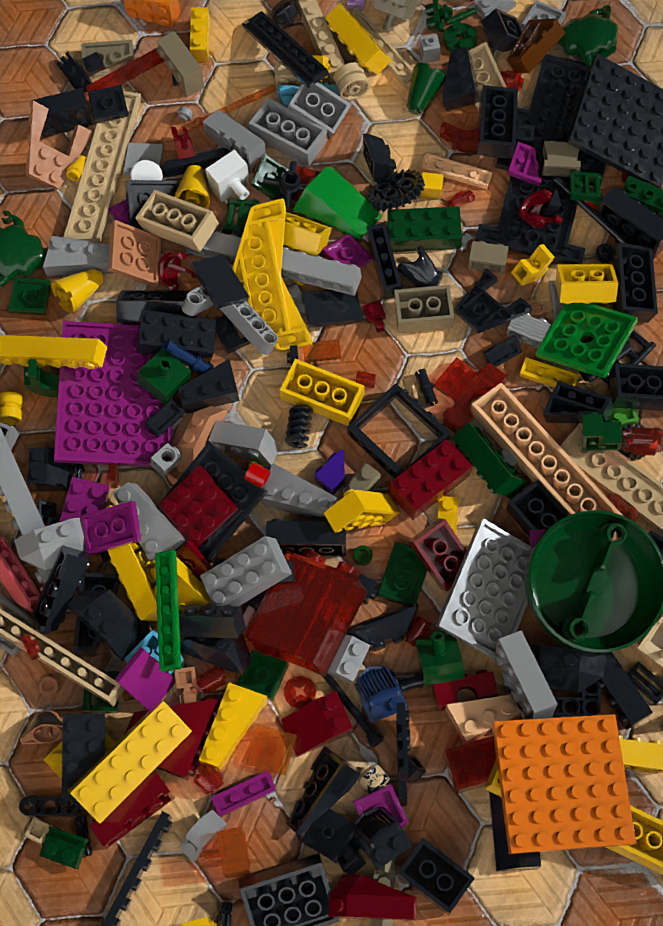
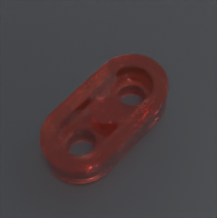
[606,493,639,522]

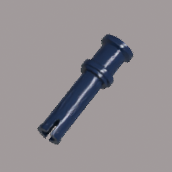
[162,339,214,375]

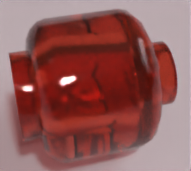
[193,764,224,795]

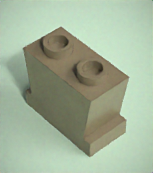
[542,141,581,177]

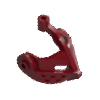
[518,190,563,228]
[158,251,198,291]

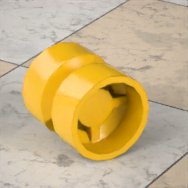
[0,392,23,425]

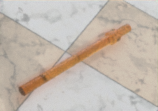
[181,84,277,132]

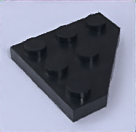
[125,180,179,233]

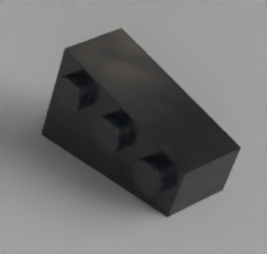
[178,359,239,414]

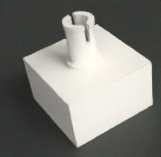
[206,150,249,202]

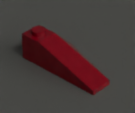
[328,875,417,920]

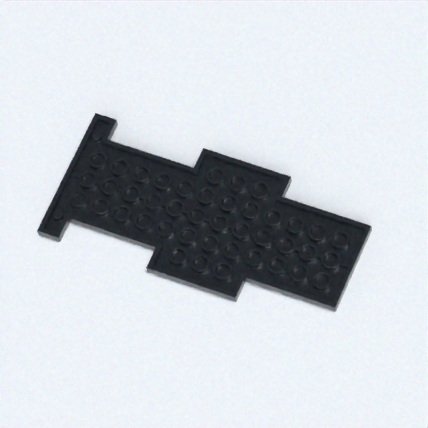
[475,54,606,264]

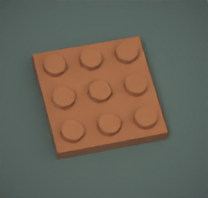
[108,220,161,287]

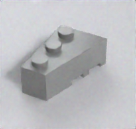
[208,421,279,466]

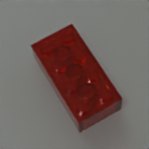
[443,735,496,794]

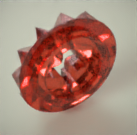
[500,69,524,91]
[284,676,316,708]

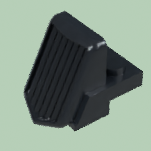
[352,808,413,870]

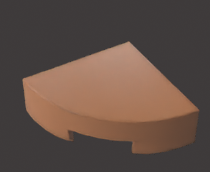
[526,300,549,318]

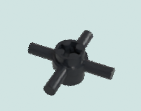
[263,161,308,210]

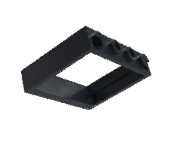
[347,383,450,479]

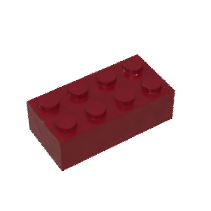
[387,439,473,520]

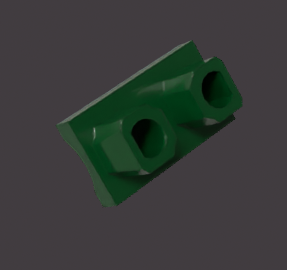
[425,0,453,33]

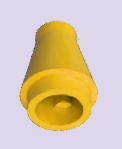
[66,155,87,182]

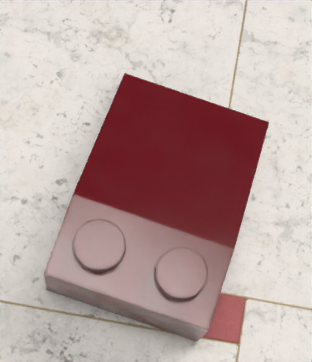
[281,691,353,757]

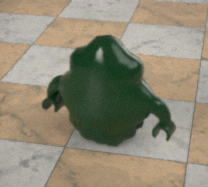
[557,5,618,67]
[0,210,47,287]

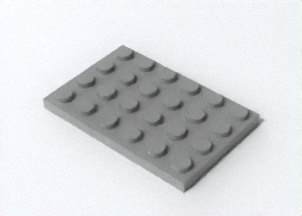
[435,518,531,659]

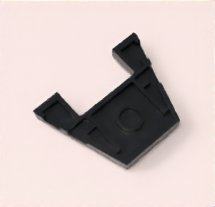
[454,268,532,334]

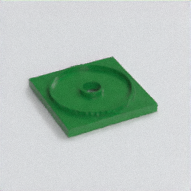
[535,303,638,379]

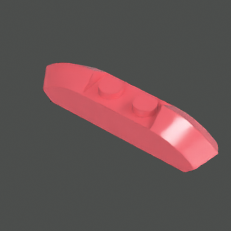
[0,535,41,613]

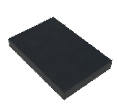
[190,254,249,309]
[302,290,363,328]

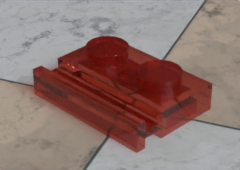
[434,357,478,402]

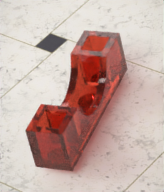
[442,363,507,434]

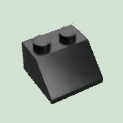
[481,8,522,52]
[363,133,396,183]
[27,447,72,492]

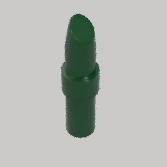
[447,7,477,25]

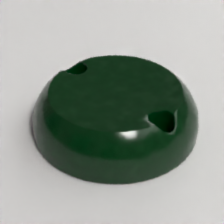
[525,510,663,653]

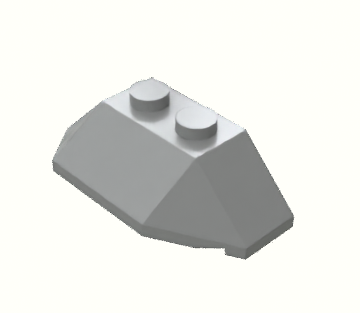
[14,517,86,571]

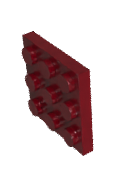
[158,465,239,548]

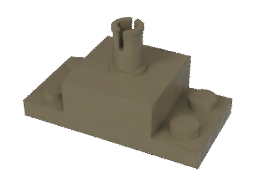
[373,0,423,31]

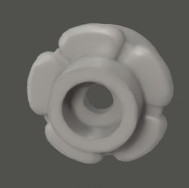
[176,106,193,122]

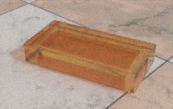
[303,340,341,363]

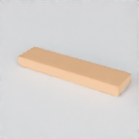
[420,153,493,190]

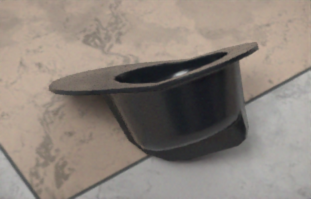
[271,0,298,25]

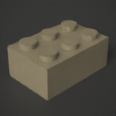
[394,285,454,333]

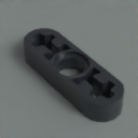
[19,796,81,817]

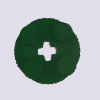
[443,21,477,52]

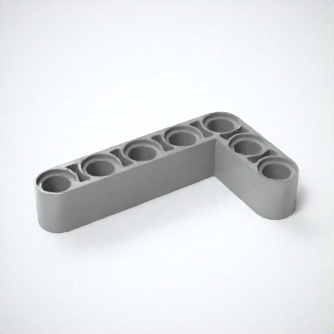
[182,286,278,355]

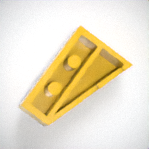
[149,557,212,605]

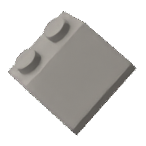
[313,630,370,684]

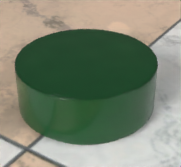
[353,545,373,566]

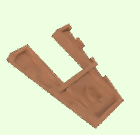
[26,101,93,190]

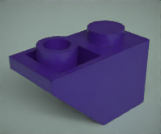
[314,449,345,495]

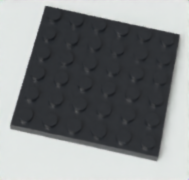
[567,54,663,188]

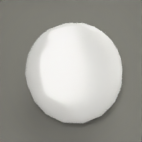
[130,160,163,180]

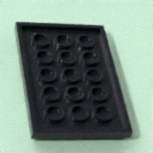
[157,441,268,564]

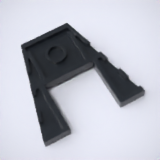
[396,703,410,806]

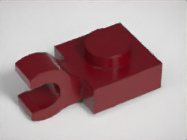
[363,300,386,333]

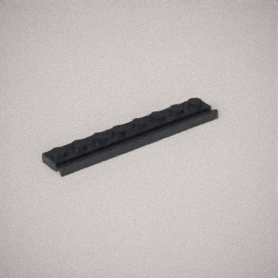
[242,11,329,88]

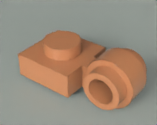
[175,666,197,704]

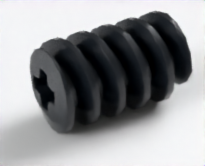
[285,406,313,448]

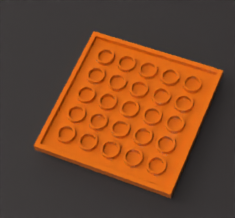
[492,714,636,854]

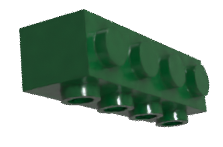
[622,176,663,220]

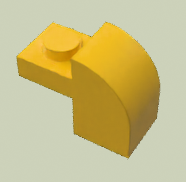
[511,244,555,286]

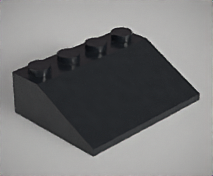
[238,853,339,926]

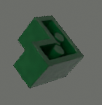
[581,412,622,451]

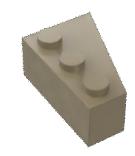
[156,31,204,97]

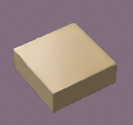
[23,817,52,846]

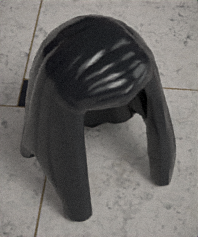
[397,245,443,288]

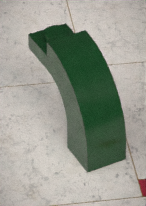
[24,359,60,398]

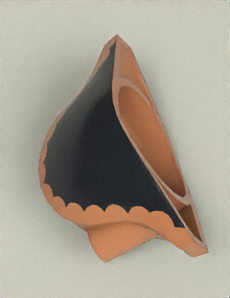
[20,710,63,744]

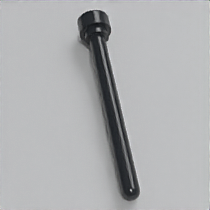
[318,669,385,748]

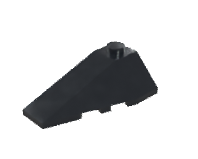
[287,746,361,835]

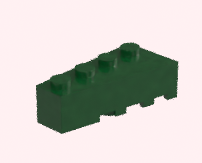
[452,422,529,499]

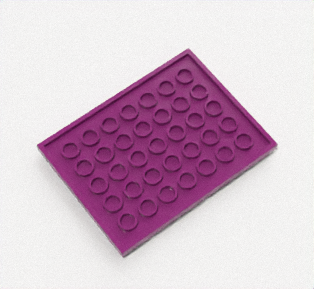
[54,321,173,467]

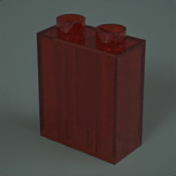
[244,550,368,676]

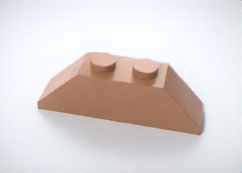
[171,406,228,473]

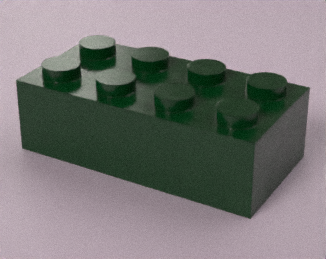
[387,206,462,252]

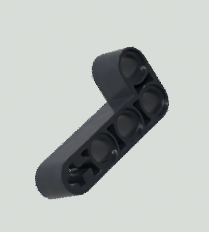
[519,681,601,718]

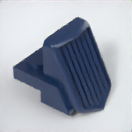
[354,666,408,724]

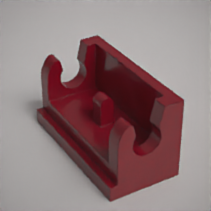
[171,126,196,160]

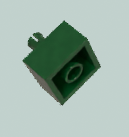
[137,349,191,405]
[415,631,465,686]

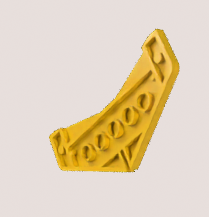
[233,199,312,351]

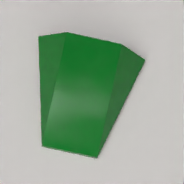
[293,166,382,240]

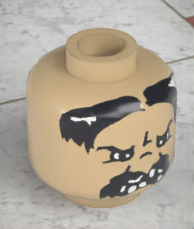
[358,764,389,794]

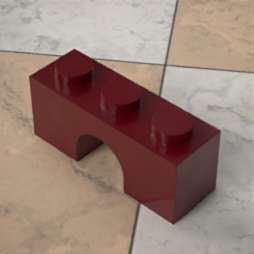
[432,670,499,711]

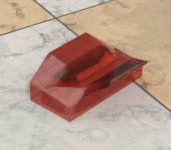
[622,428,662,456]

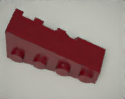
[90,771,175,849]

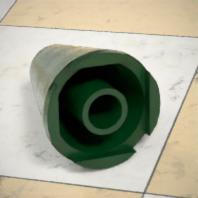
[406,63,446,115]

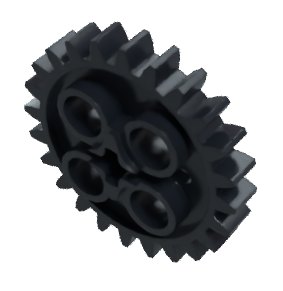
[368,169,425,212]

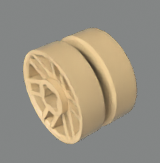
[333,63,370,101]

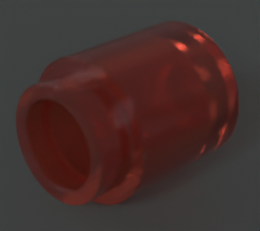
[196,666,228,694]

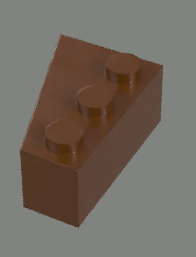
[507,18,565,74]

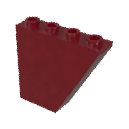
[124,699,220,781]

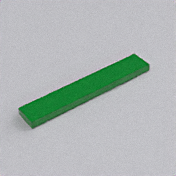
[155,549,181,672]

